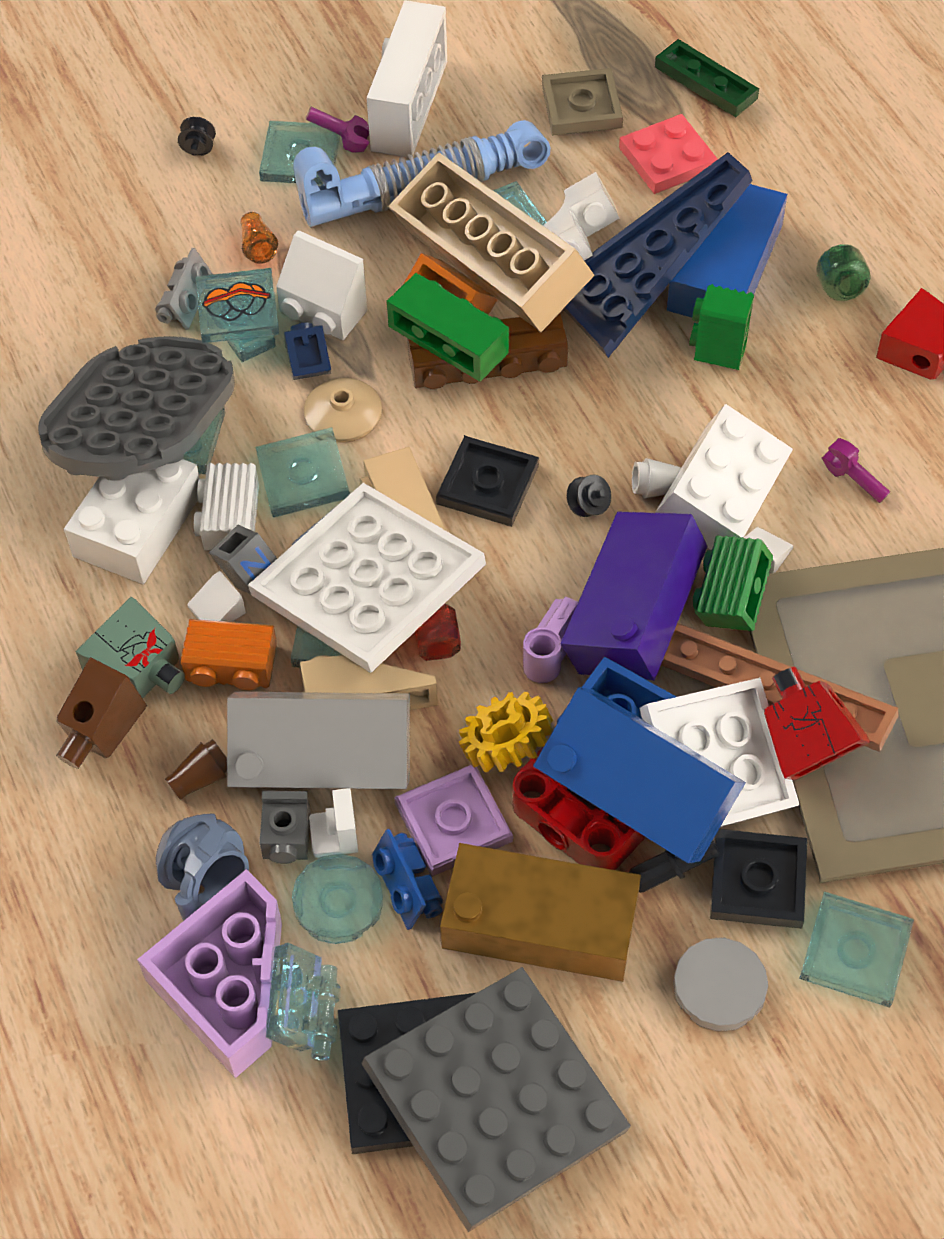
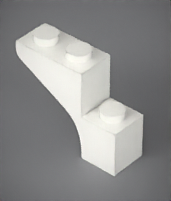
[543,172,620,260]

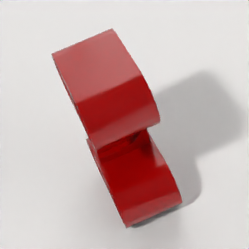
[512,747,645,870]

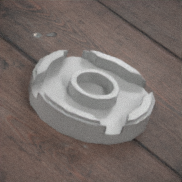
[673,938,768,1031]

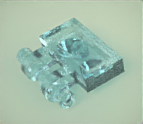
[266,943,341,1061]

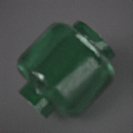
[816,244,871,301]

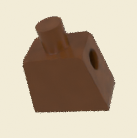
[56,657,147,769]

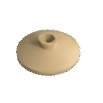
[304,378,382,442]

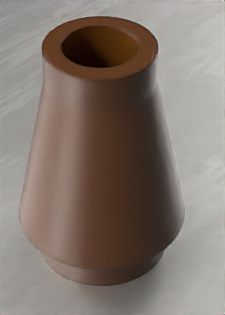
[165,739,227,800]

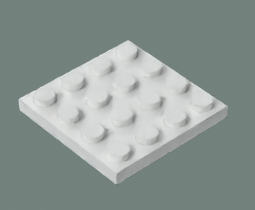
[248,483,486,673]

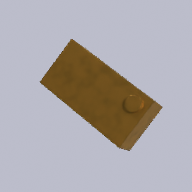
[440,843,641,982]

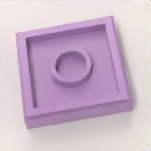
[394,765,513,877]

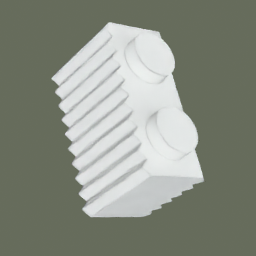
[194,463,259,550]

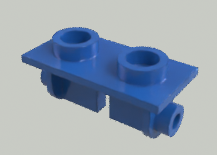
[372,829,443,930]

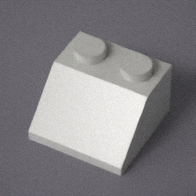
[276,230,368,340]

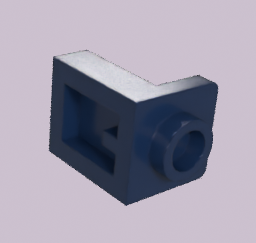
[284,322,331,380]

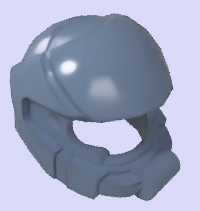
[155,813,249,921]

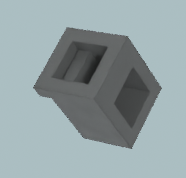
[259,791,311,864]

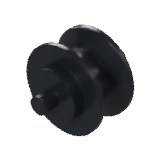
[177,117,216,156]
[566,475,612,517]

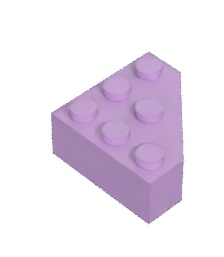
[137,869,282,1078]

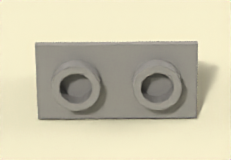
[155,248,213,330]

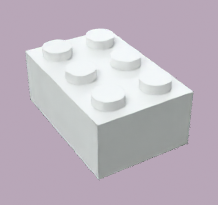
[655,404,793,550]
[64,459,200,585]

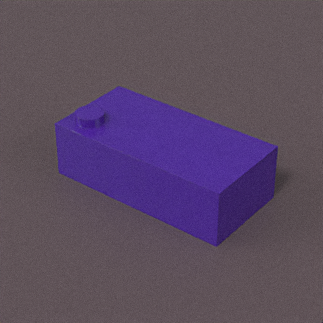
[561,512,708,681]

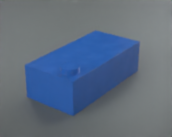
[666,184,788,318]
[533,687,746,863]

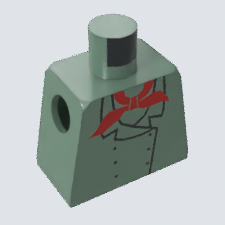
[76,597,185,698]

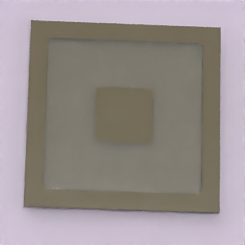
[749,548,944,883]

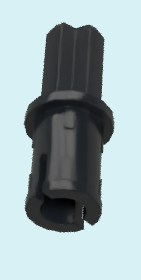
[629,840,720,893]

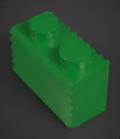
[689,284,754,370]
[693,535,773,631]

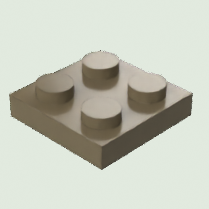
[542,68,623,136]

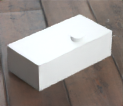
[367,0,447,157]

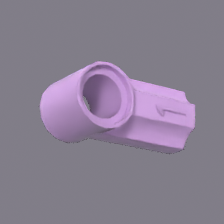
[523,596,578,683]

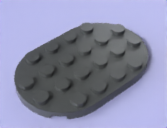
[38,336,235,481]

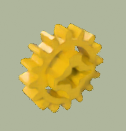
[459,692,554,772]

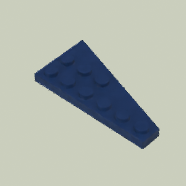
[563,152,753,358]

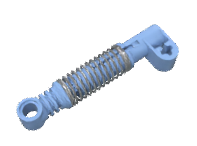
[293,120,551,227]

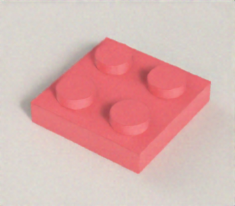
[619,114,718,194]

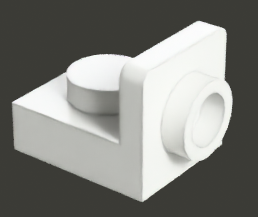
[309,788,358,858]

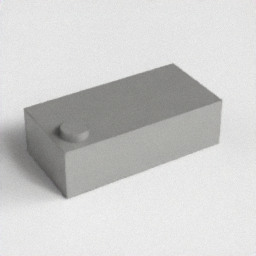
[227,692,410,789]

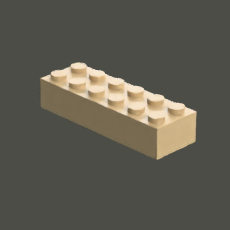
[388,152,594,332]

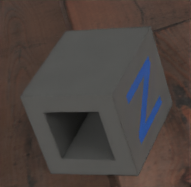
[209,525,277,595]

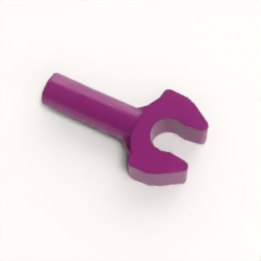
[306,106,370,153]
[822,438,890,503]

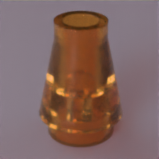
[240,212,278,264]

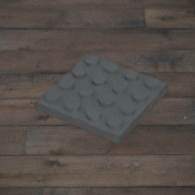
[362,967,631,1232]

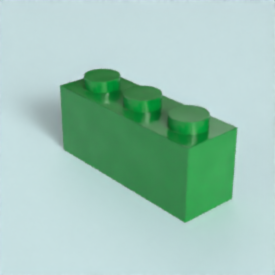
[386,273,509,382]

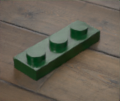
[655,39,760,118]

